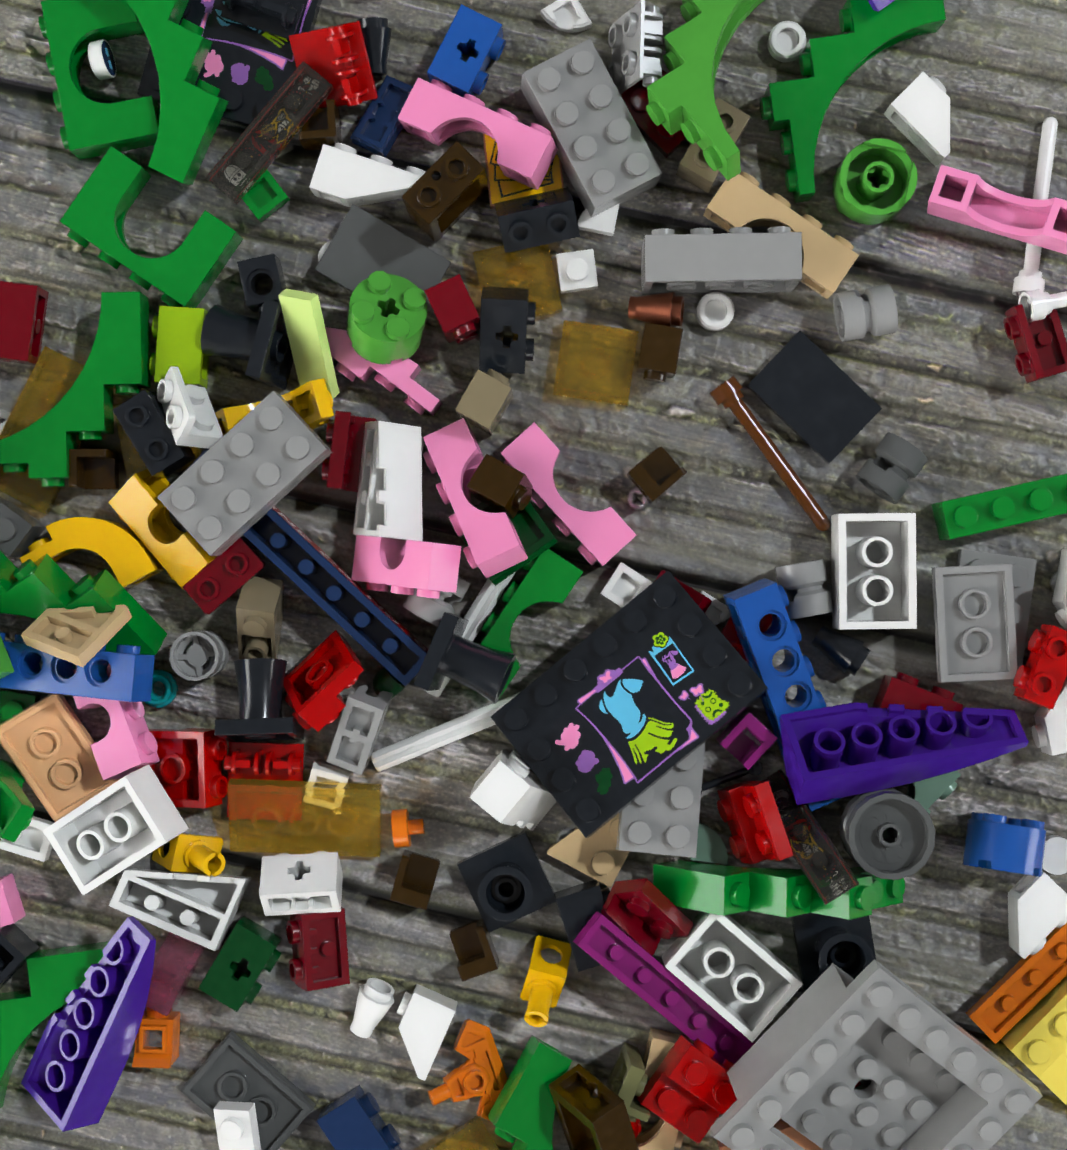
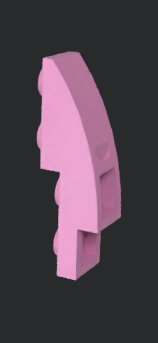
[325,327,442,416]

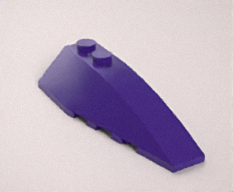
[780,702,1029,805]
[21,916,156,1132]

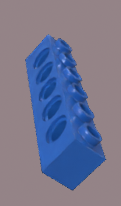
[723,578,844,811]
[0,632,155,702]

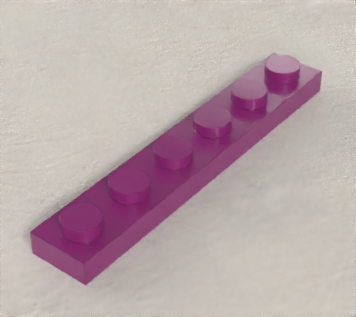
[573,911,755,1064]

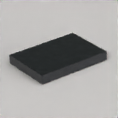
[746,331,882,464]

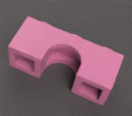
[351,535,461,599]
[73,664,160,781]

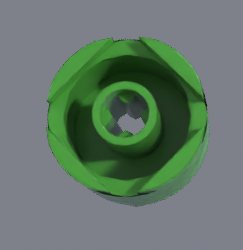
[833,138,917,225]
[346,271,427,365]

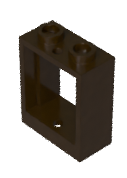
[402,141,488,243]
[548,1064,639,1150]

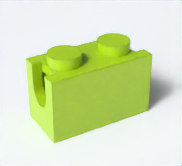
[149,306,209,389]

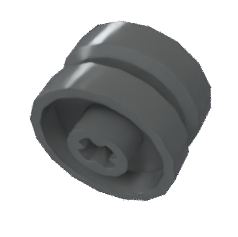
[839,788,935,880]

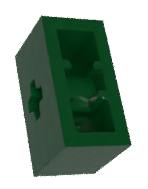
[198,916,282,1012]

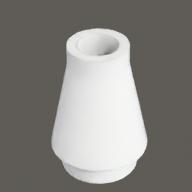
[350,978,395,1038]

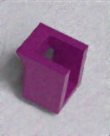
[716,712,778,770]

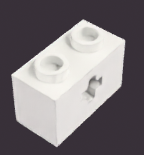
[259,851,343,916]

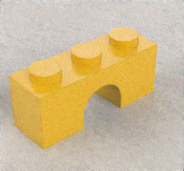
[108,469,217,589]

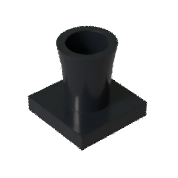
[201,299,293,390]
[414,612,516,704]
[215,658,304,742]
[457,830,556,933]
[791,913,876,990]

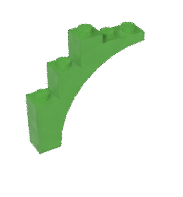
[646,0,765,181]

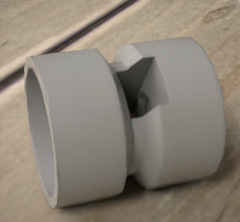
[833,284,898,342]
[775,559,833,619]
[403,576,471,627]
[169,630,229,681]

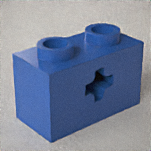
[427,4,506,97]

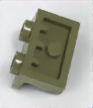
[606,1042,651,1122]

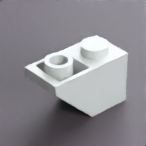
[1008,871,1067,959]

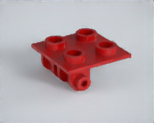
[289,21,378,109]
[224,742,304,819]

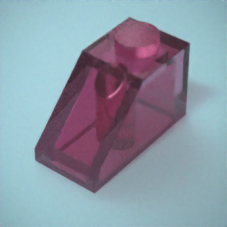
[146,932,206,1016]

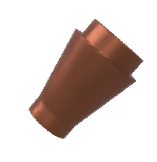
[628,292,685,327]

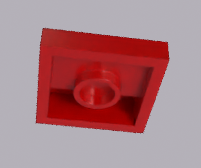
[1013,624,1067,709]
[283,630,364,732]
[149,728,228,808]
[717,781,794,864]
[636,1035,737,1144]

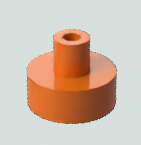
[391,809,425,848]

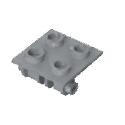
[608,0,663,94]

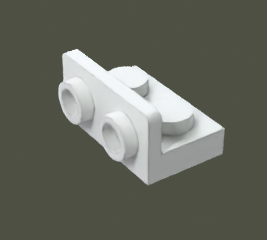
[157,366,223,449]

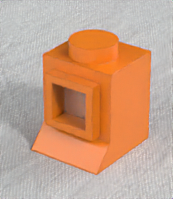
[132,1005,180,1068]

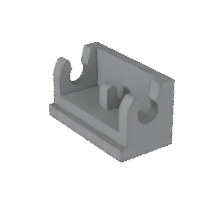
[326,685,393,775]

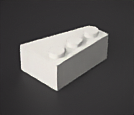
[353,421,424,541]
[469,748,557,831]
[109,868,252,951]

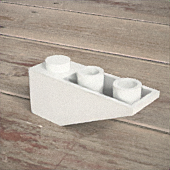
[309,143,426,207]

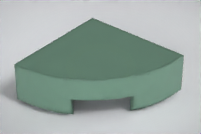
[689,822,728,865]

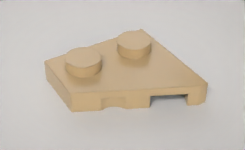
[21,605,132,667]
[547,813,630,888]

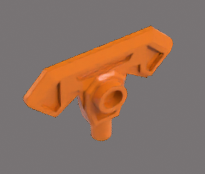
[428,1019,508,1121]

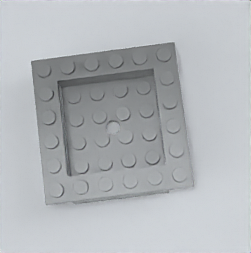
[710,959,1043,1150]

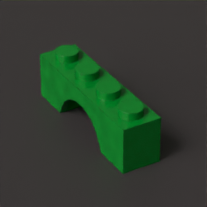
[931,473,1067,541]
[481,549,583,697]

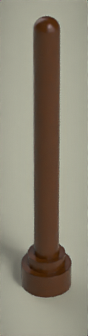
[709,375,831,532]

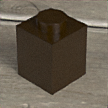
[636,323,683,383]
[467,454,533,519]

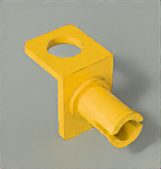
[152,833,226,877]
[520,935,572,1027]

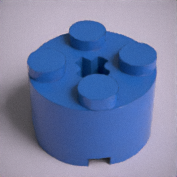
[962,812,1046,877]

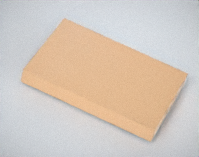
[0,693,120,822]

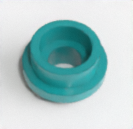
[145,670,178,708]

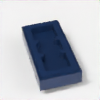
[350,75,413,158]

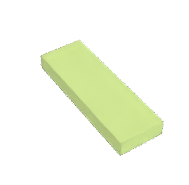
[278,288,340,399]

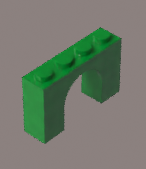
[38,0,161,160]
[60,146,243,308]

